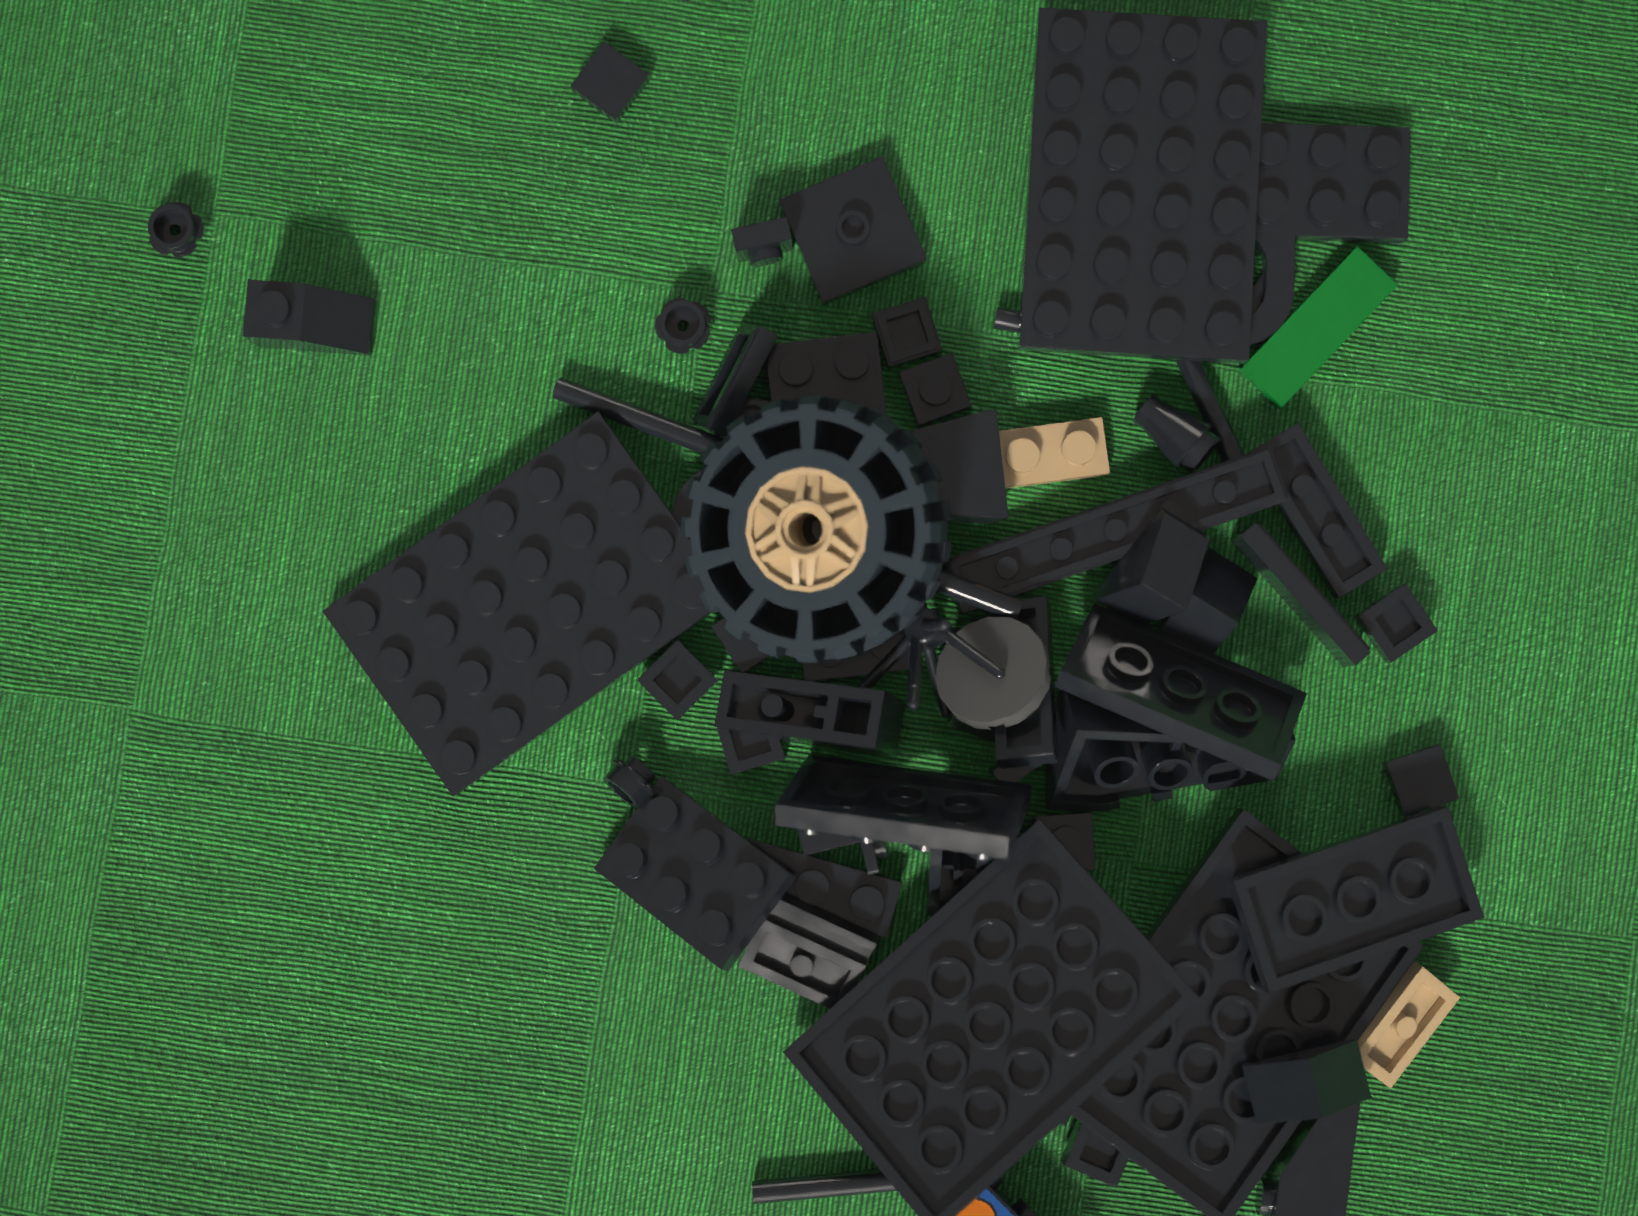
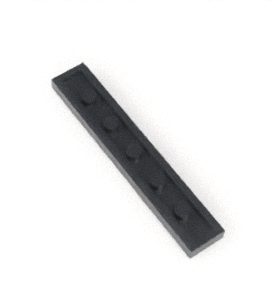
[945,446,1289,613]

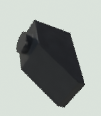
[243,279,376,356]

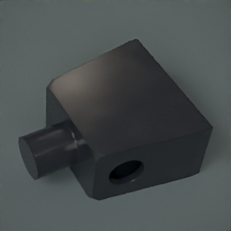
[910,410,1009,524]

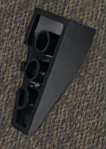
[1045,689,1296,811]

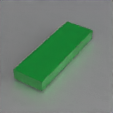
[1238,246,1398,409]

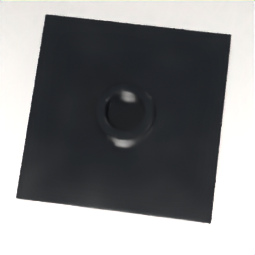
[779,156,927,306]

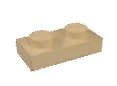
[999,417,1110,489]
[1358,961,1460,1089]

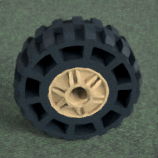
[681,396,952,662]

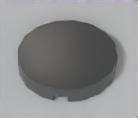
[935,617,1051,729]

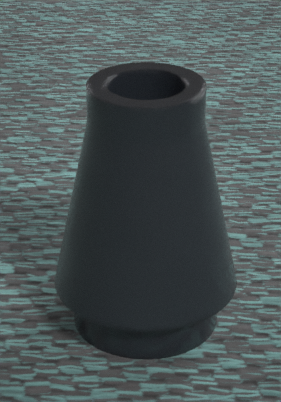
[1133,394,1221,474]

